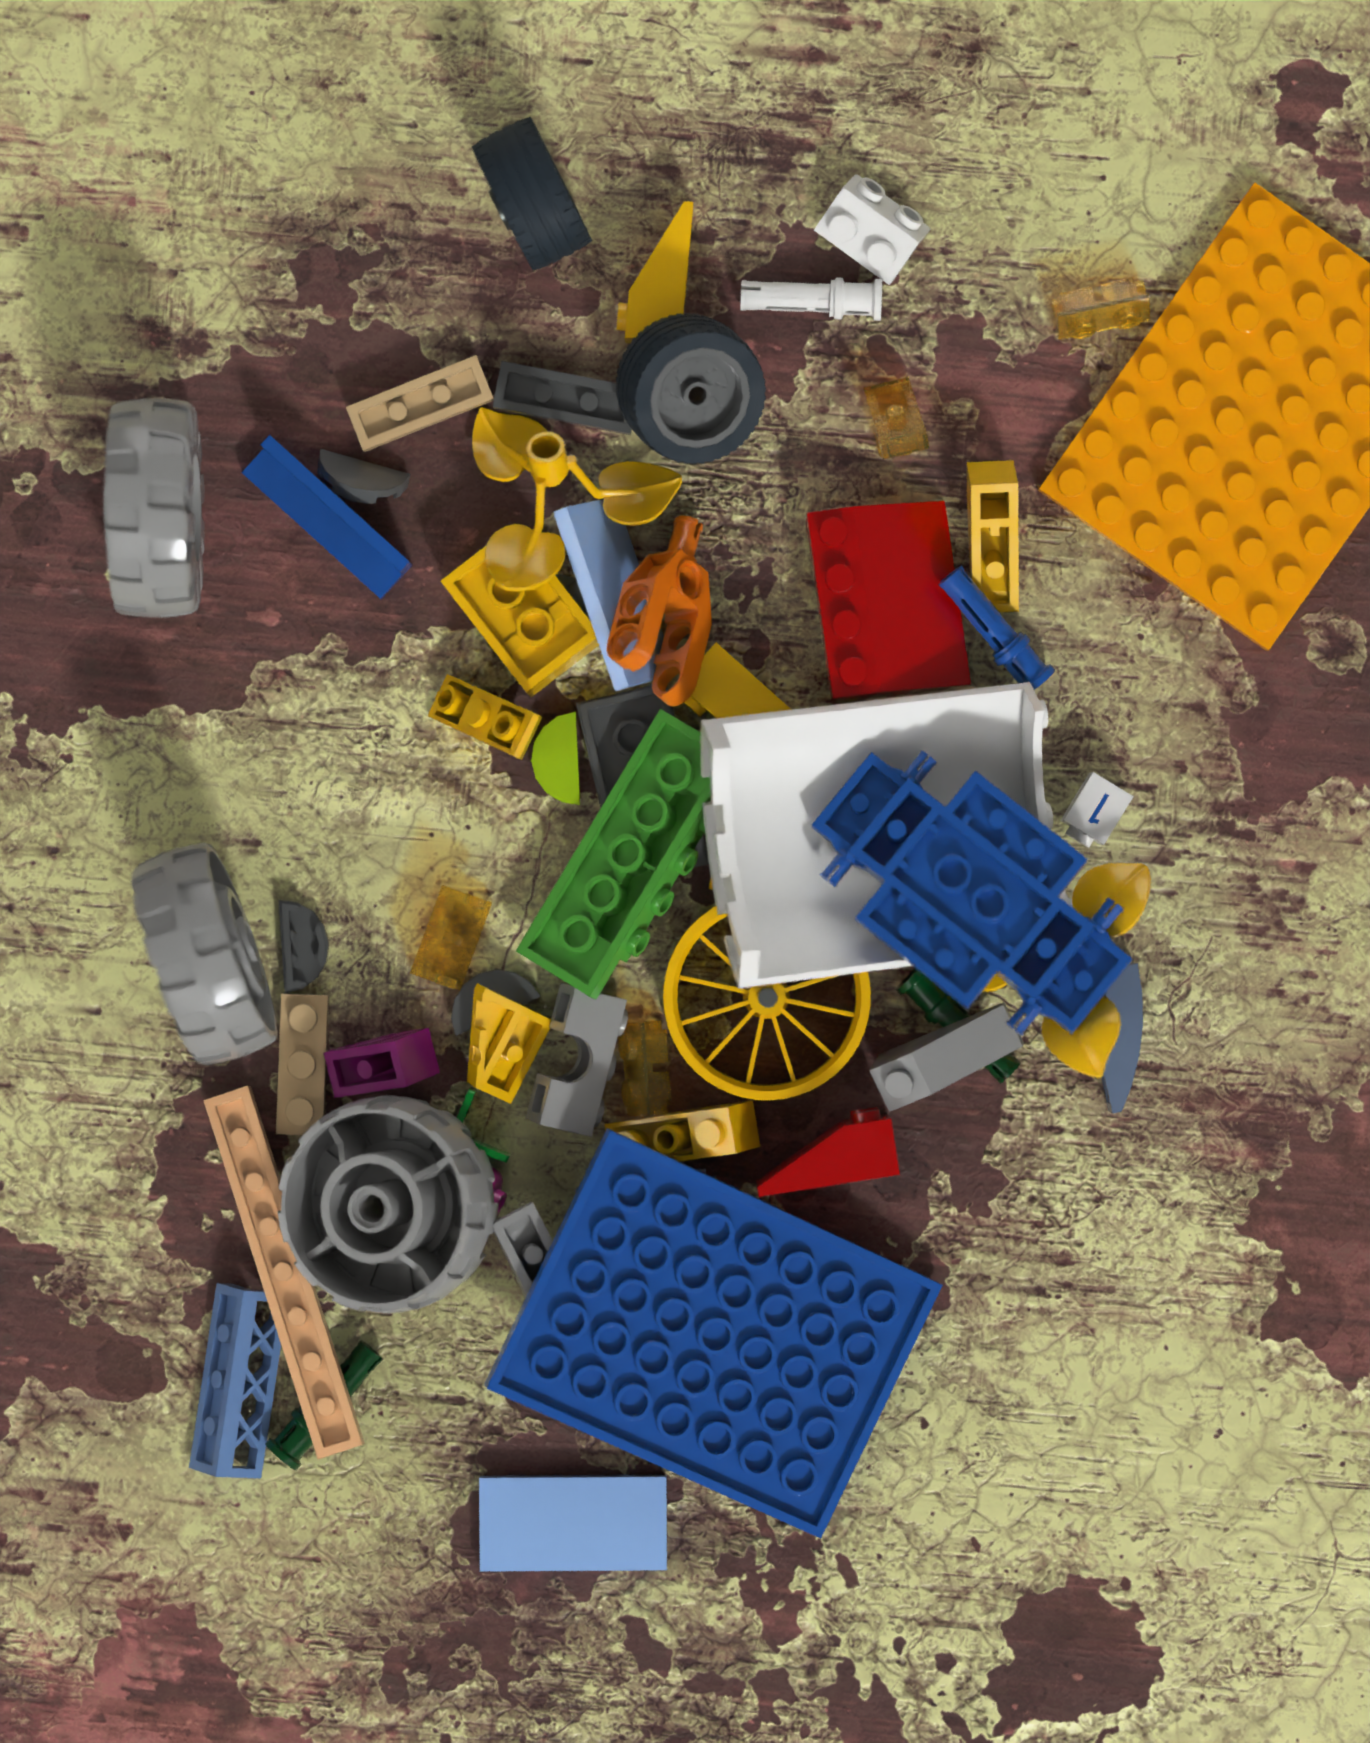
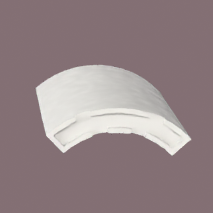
[701,682,1073,988]

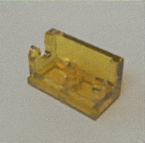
[410,885,493,990]

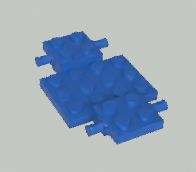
[812,750,1132,1036]

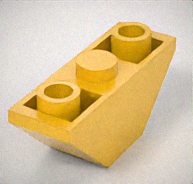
[427,674,542,760]

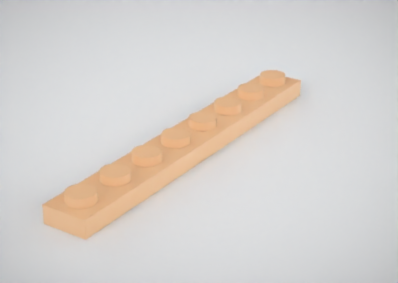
[203,1085,365,1459]

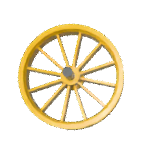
[663,906,871,1100]

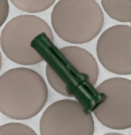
[896,968,1021,1084]
[265,1340,383,1471]

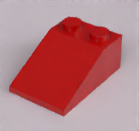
[756,1107,900,1197]

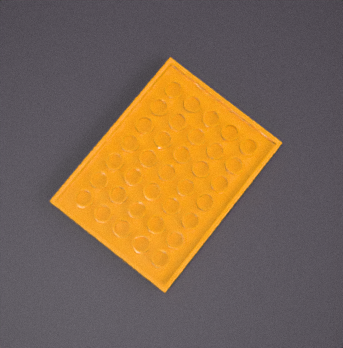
[1038,182,1370,651]

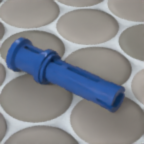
[938,565,1055,690]

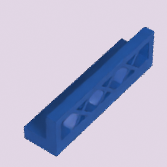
[242,435,413,600]

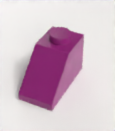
[323,1027,440,1098]

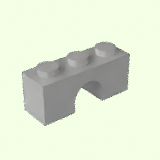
[526,982,628,1137]

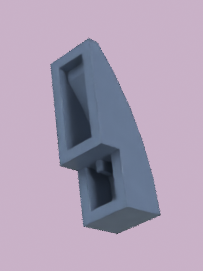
[1101,962,1143,1114]

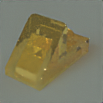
[863,377,930,459]

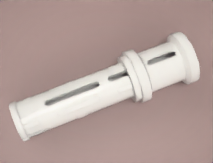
[741,277,883,321]

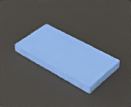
[554,499,664,691]
[479,1475,667,1572]

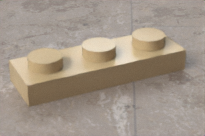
[346,355,494,452]
[276,993,329,1135]

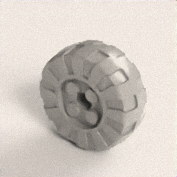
[103,398,205,618]
[131,843,278,1065]
[277,1095,498,1314]

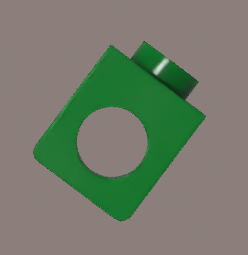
[457,1087,511,1163]

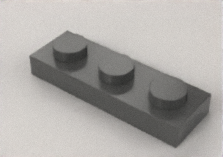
[493,361,632,435]

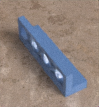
[189,1283,281,1478]

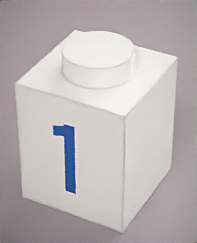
[1060,772,1134,848]

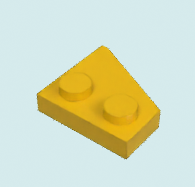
[467,983,551,1104]

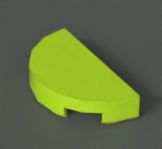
[531,712,580,805]

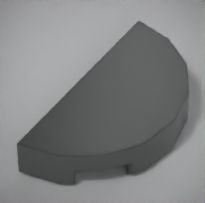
[317,449,410,504]
[279,900,330,993]
[451,969,541,1036]

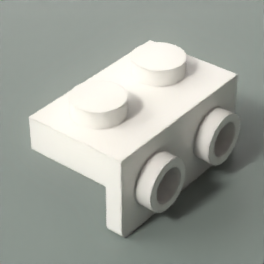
[814,174,930,285]

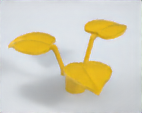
[472,407,682,591]
[983,863,1151,1078]

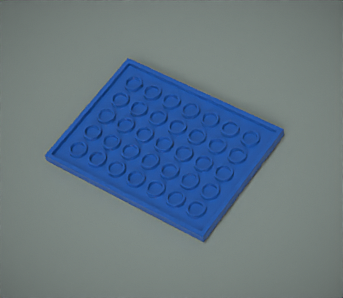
[484,1128,943,1539]

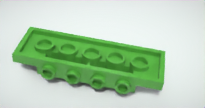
[516,709,711,1000]

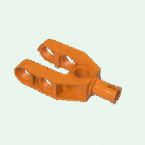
[606,515,712,706]

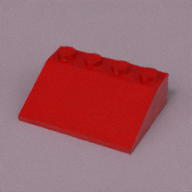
[806,501,971,705]

